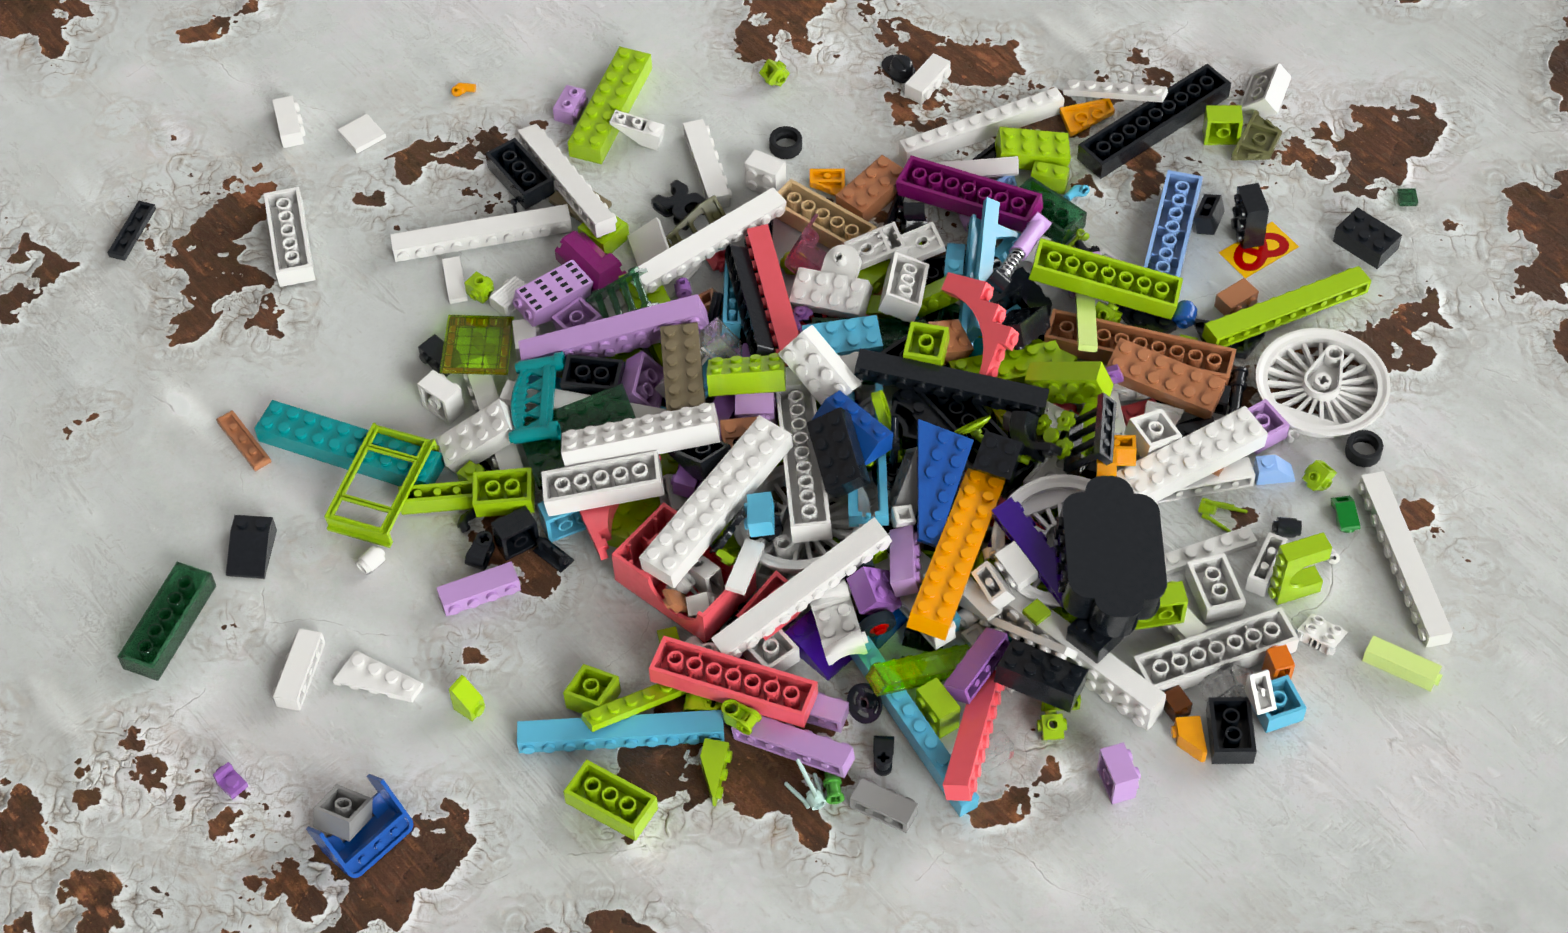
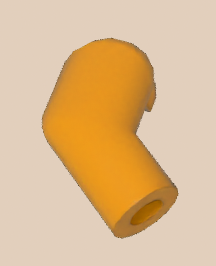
[451,83,476,97]

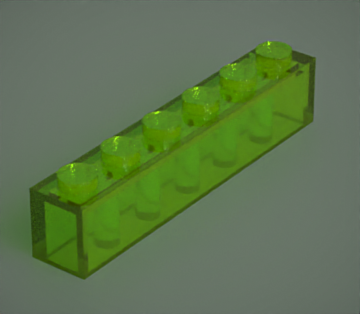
[865,644,970,697]

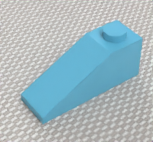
[944,243,966,277]

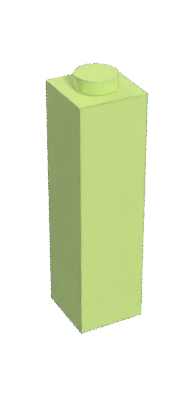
[1362,635,1443,692]

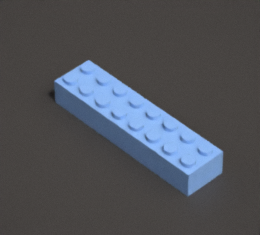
[1144,170,1203,277]

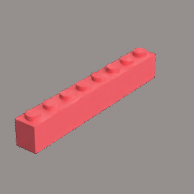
[943,670,1005,801]

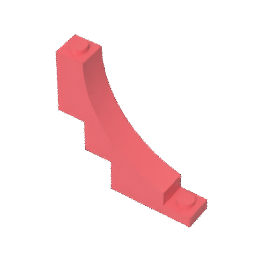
[579,454,662,561]

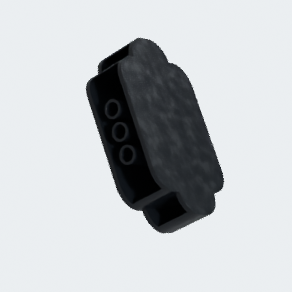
[1054,476,1167,638]

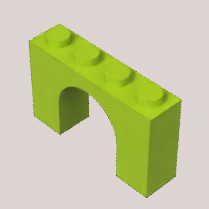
[1268,532,1332,605]

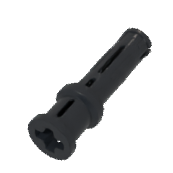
[1228,366,1249,414]

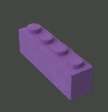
[944,627,1010,704]

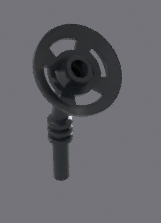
[872,415,901,490]
[847,656,909,724]

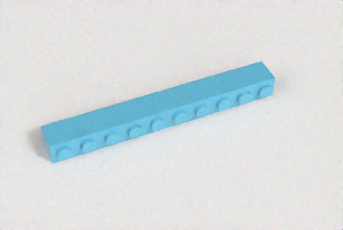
[850,636,979,817]
[517,710,725,754]

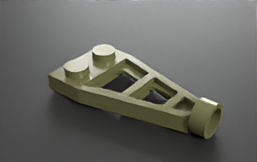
[665,195,726,248]

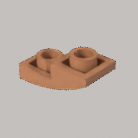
[662,589,688,615]

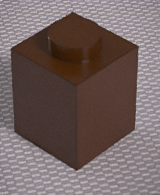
[1164,685,1193,723]

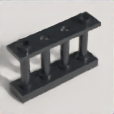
[1063,392,1116,476]

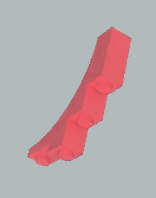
[941,272,1019,377]

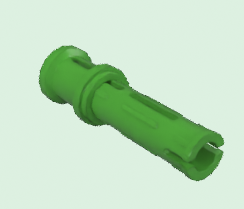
[823,771,845,804]

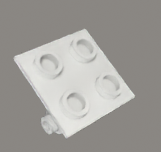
[1297,613,1348,656]

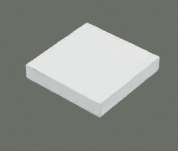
[338,114,386,153]

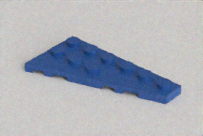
[917,419,974,548]

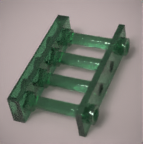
[585,267,660,319]

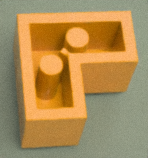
[1096,435,1137,477]

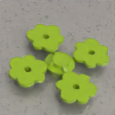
[1032,410,1076,463]

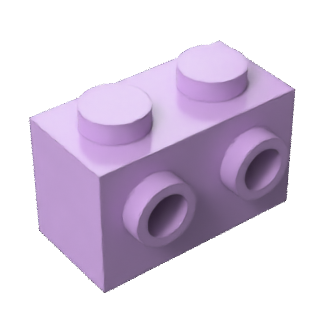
[553,85,588,125]

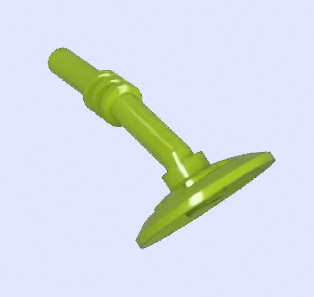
[954,415,1031,465]

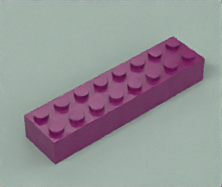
[896,155,1043,232]

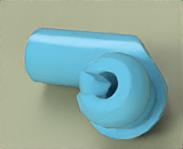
[1063,185,1090,202]

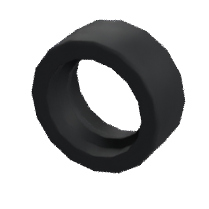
[769,126,802,159]
[1345,430,1384,467]

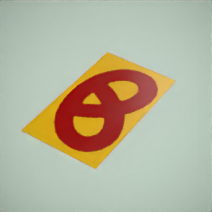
[1218,222,1299,279]

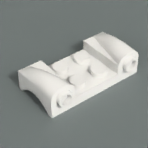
[810,578,869,666]

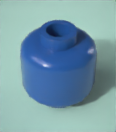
[1172,300,1197,329]

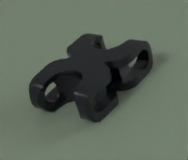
[651,180,706,231]

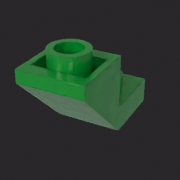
[1331,495,1361,533]

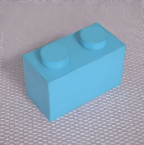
[744,491,775,537]

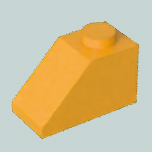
[1171,716,1207,762]

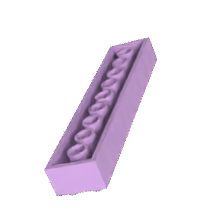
[518,294,710,371]

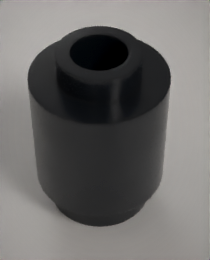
[1272,517,1302,538]

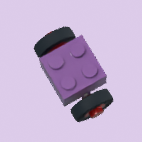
[842,559,902,637]

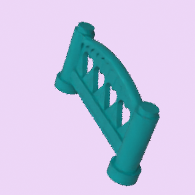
[508,352,566,444]

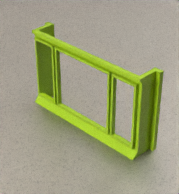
[324,423,440,548]

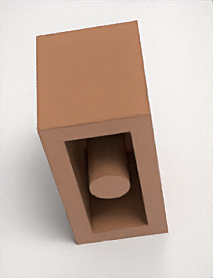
[1214,278,1259,316]

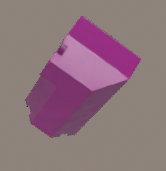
[555,231,627,302]

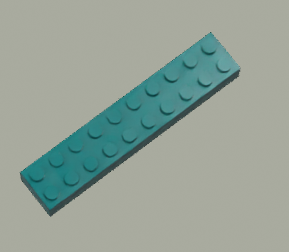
[254,400,445,486]

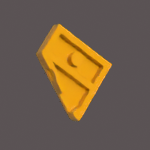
[810,169,845,196]

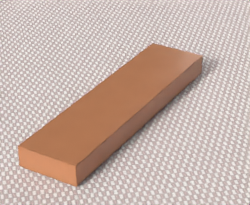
[216,410,271,471]

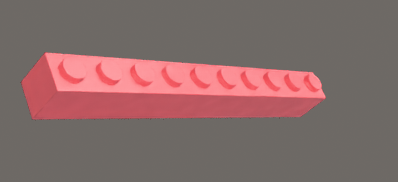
[745,224,799,366]

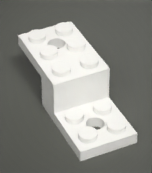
[844,221,946,270]

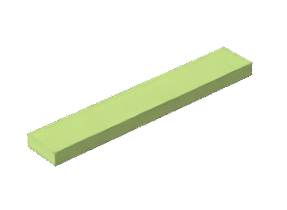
[1075,293,1098,353]

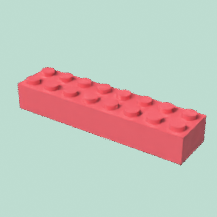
[649,636,818,728]

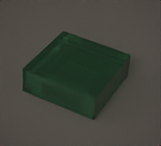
[1397,188,1418,206]

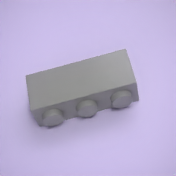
[850,778,918,833]

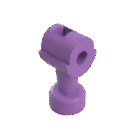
[674,278,692,299]

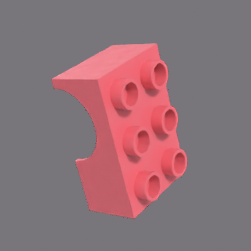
[611,502,757,643]

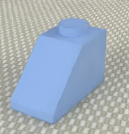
[1253,455,1295,485]

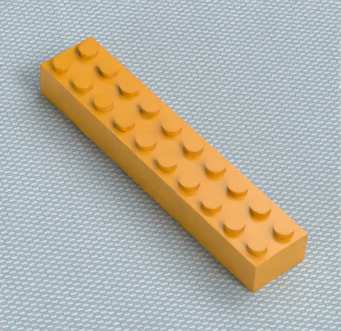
[906,468,1005,641]

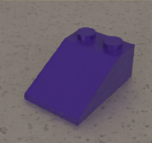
[785,609,852,681]

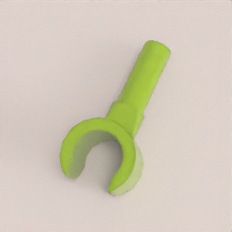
[1067,229,1090,247]

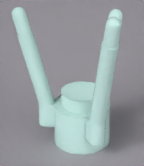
[784,759,826,810]

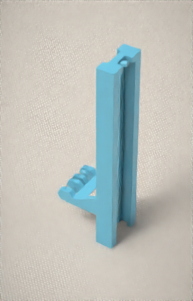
[959,197,1021,346]
[848,383,889,527]

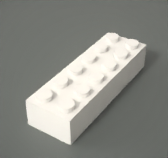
[263,187,316,287]
[541,450,665,516]

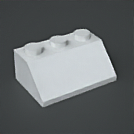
[1240,63,1291,118]

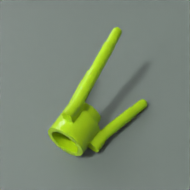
[1198,498,1248,533]

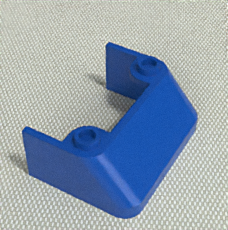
[306,774,413,878]

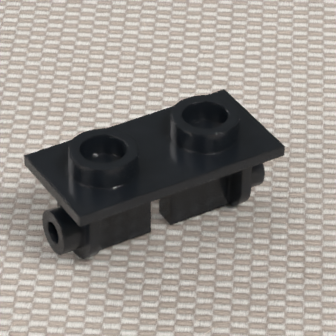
[533,537,574,573]

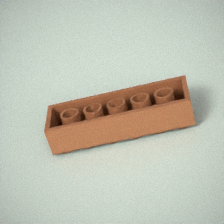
[1106,338,1226,419]

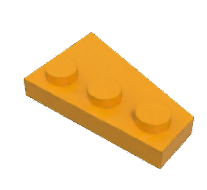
[1059,98,1115,137]

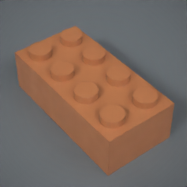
[836,155,903,222]

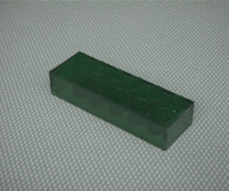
[117,562,216,681]

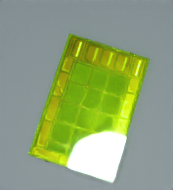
[440,315,514,375]

